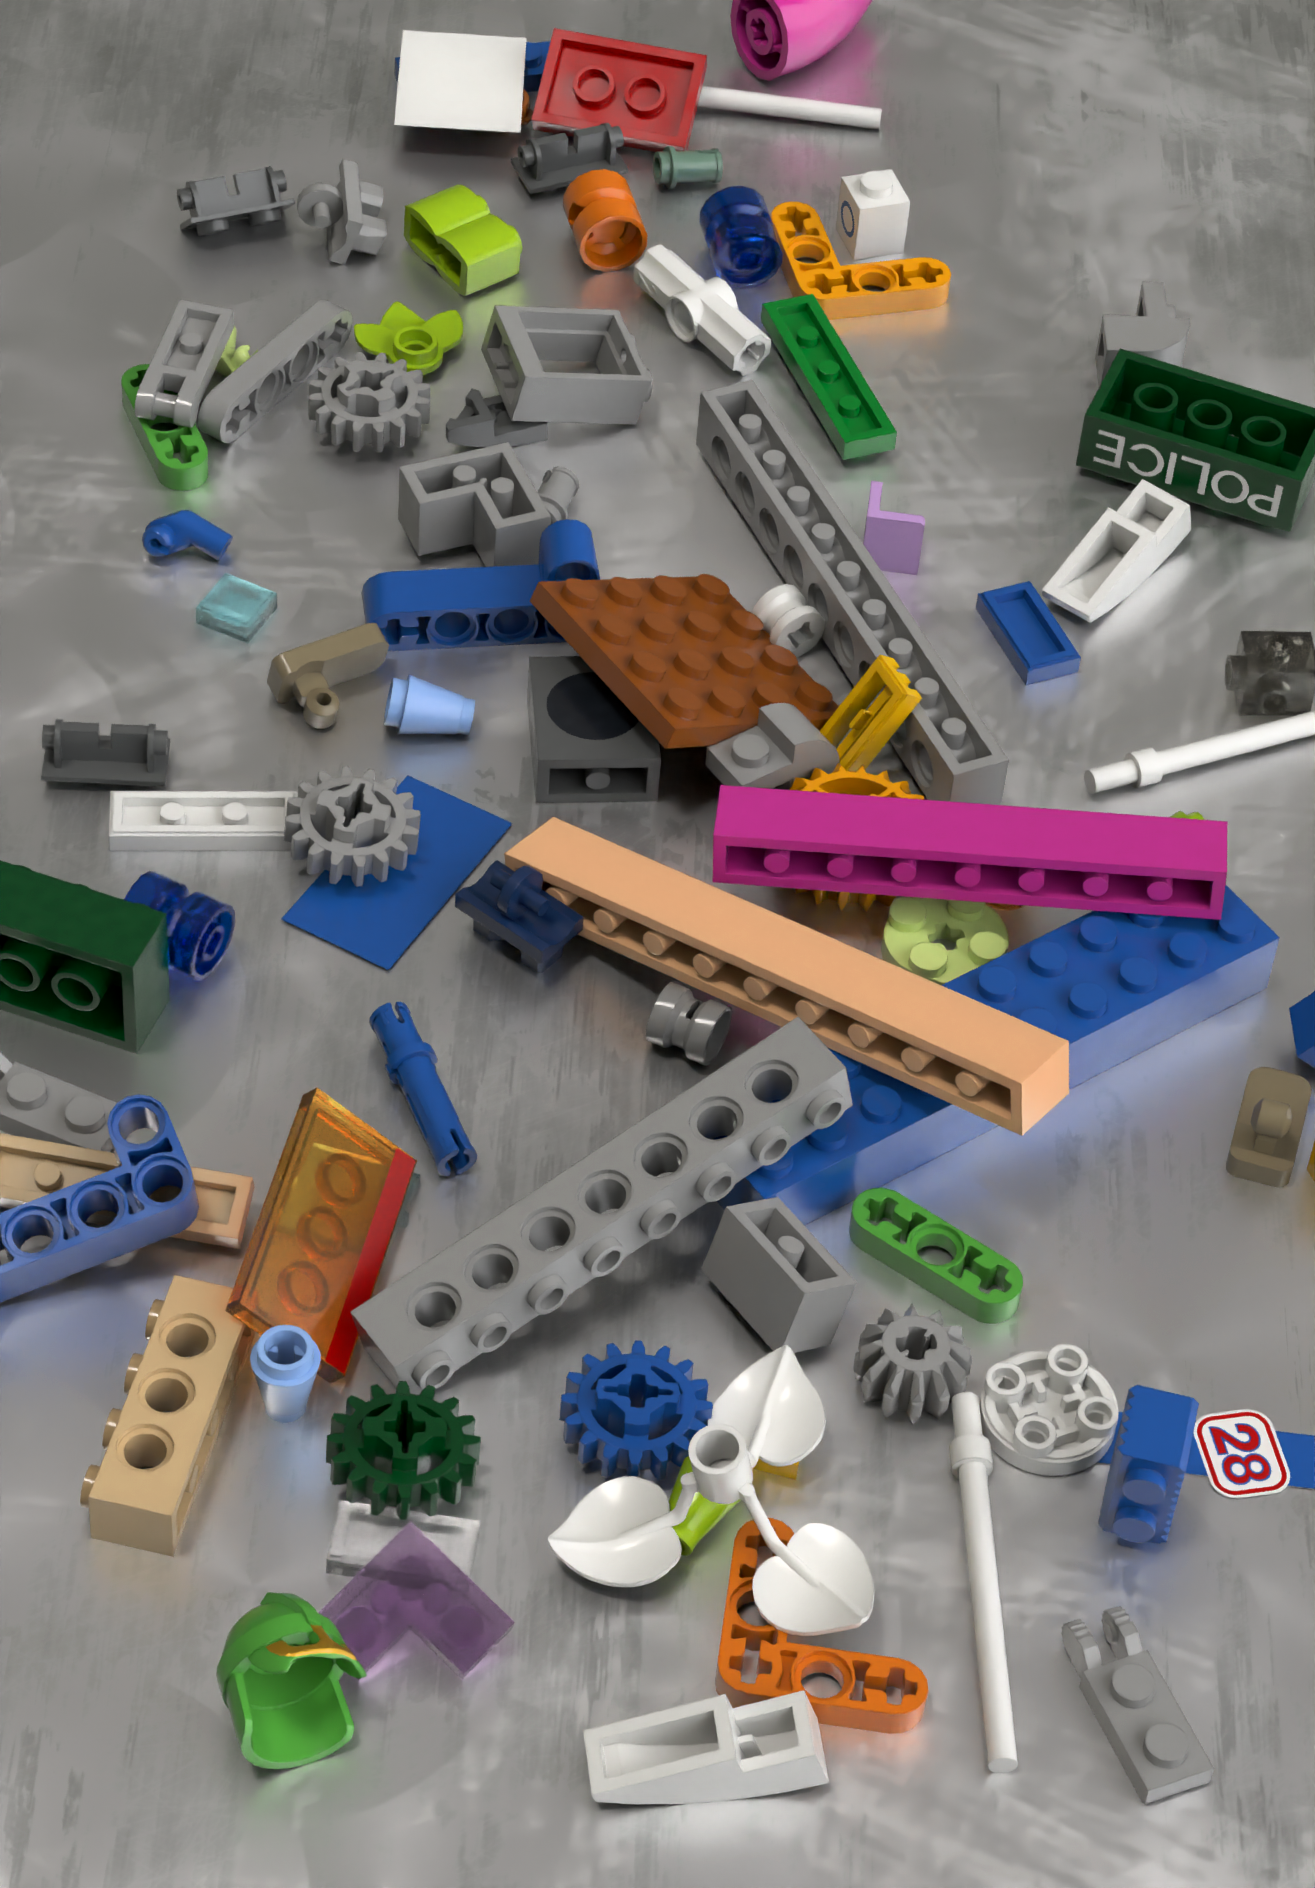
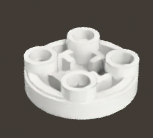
[979,1344,1118,1476]

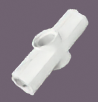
[633,244,771,376]

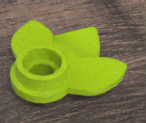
[354,301,463,375]

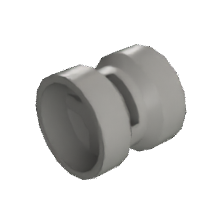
[646,982,733,1066]

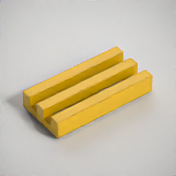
[820,655,922,771]

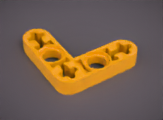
[769,201,951,320]

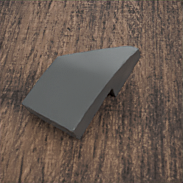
[446,388,548,447]

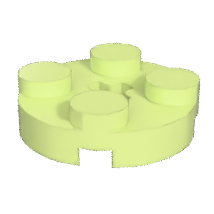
[881,897,1009,985]

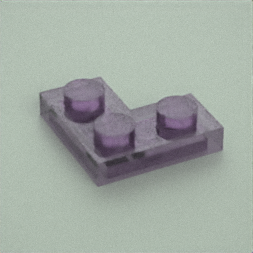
[318,1521,515,1681]

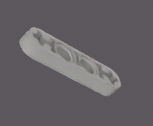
[197,299,353,443]

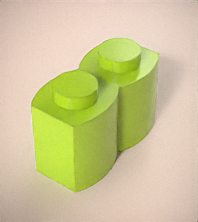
[404,184,522,296]

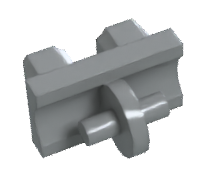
[297,159,387,265]

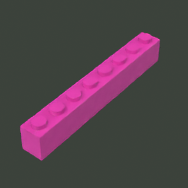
[712,785,1228,920]

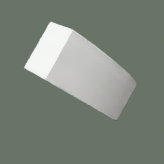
[1042,479,1191,623]
[583,1690,829,1805]

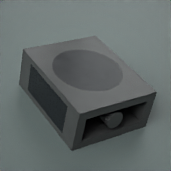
[527,656,661,803]

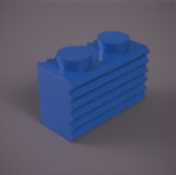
[1098,1385,1199,1544]

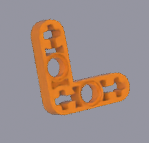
[715,1518,928,1734]

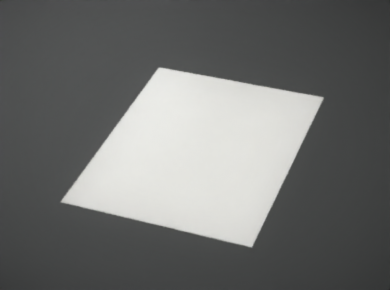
[394,30,526,133]

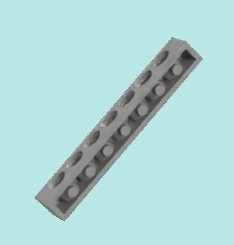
[350,1017,853,1395]

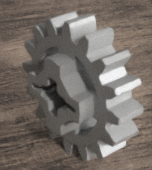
[308,352,430,453]
[284,766,421,887]

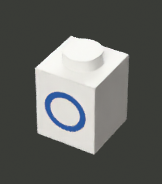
[836,169,910,261]

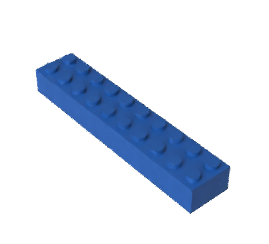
[713,885,1280,1226]

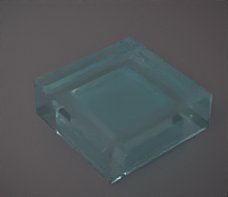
[196,573,277,644]

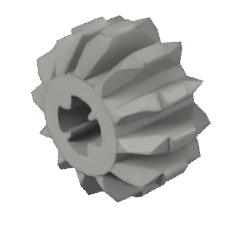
[853,1304,972,1425]

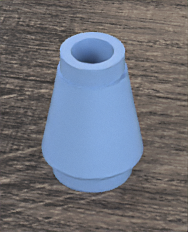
[384,675,475,735]
[250,1325,321,1423]

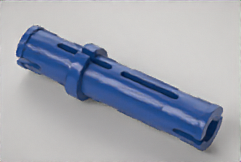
[369,1002,477,1176]

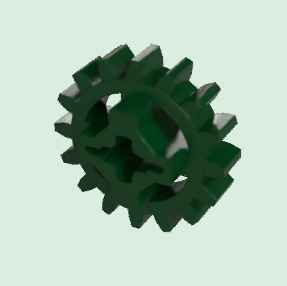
[326,1381,481,1520]

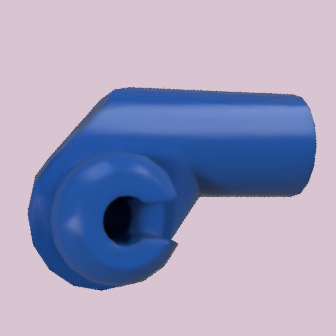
[142,510,233,561]

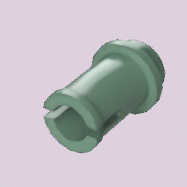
[653,146,723,189]

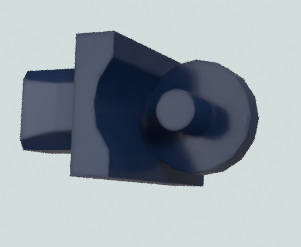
[455,860,584,973]

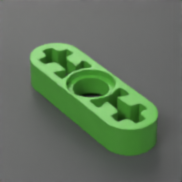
[121,364,208,491]
[849,1188,1023,1324]

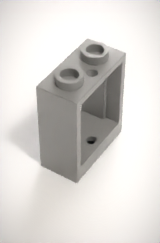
[481,305,653,425]

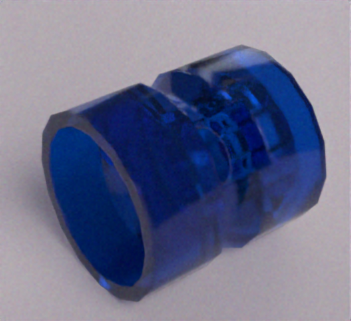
[699,186,783,289]
[124,871,236,981]

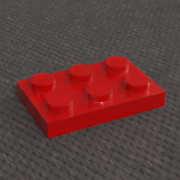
[531,28,707,152]

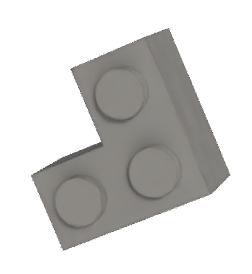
[398,442,551,567]

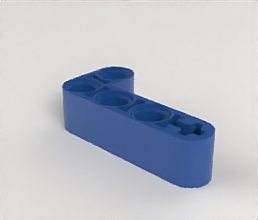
[361,519,600,651]
[0,1094,199,1303]

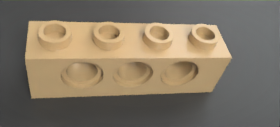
[80,1275,255,1557]

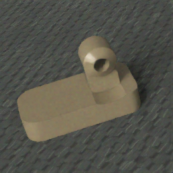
[267,623,389,729]
[1226,1067,1312,1188]

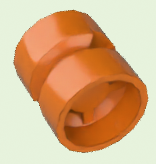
[563,169,648,272]

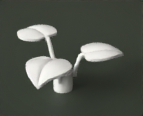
[548,1345,875,1636]

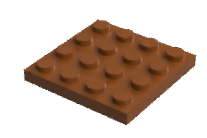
[530,574,839,749]

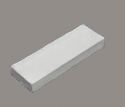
[109,791,297,851]

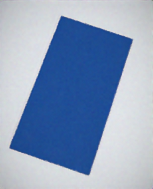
[281,775,512,970]

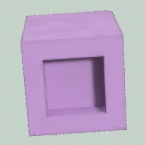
[863,481,925,575]

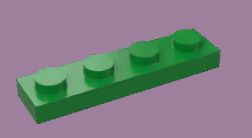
[761,294,897,460]

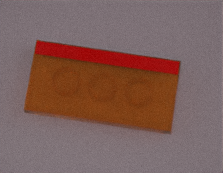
[225,1088,417,1384]

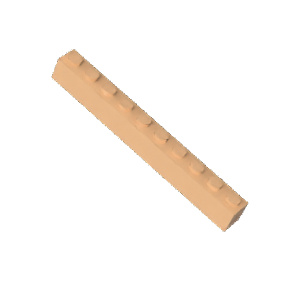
[504,817,1069,1136]

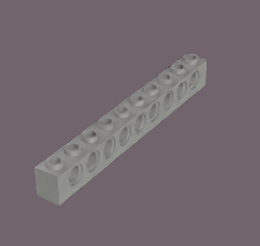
[696,380,1009,805]

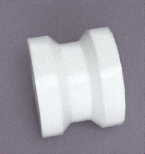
[752,584,825,658]

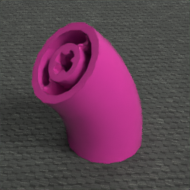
[730,0,872,81]

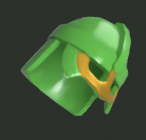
[216,1592,367,1769]

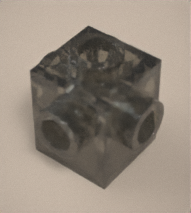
[1225,631,1315,716]

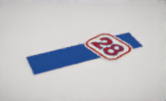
[1096,1409,1315,1499]

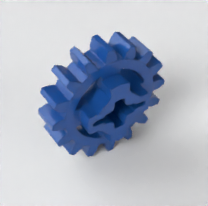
[559,1340,713,1481]

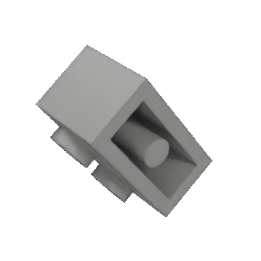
[701,1197,857,1353]

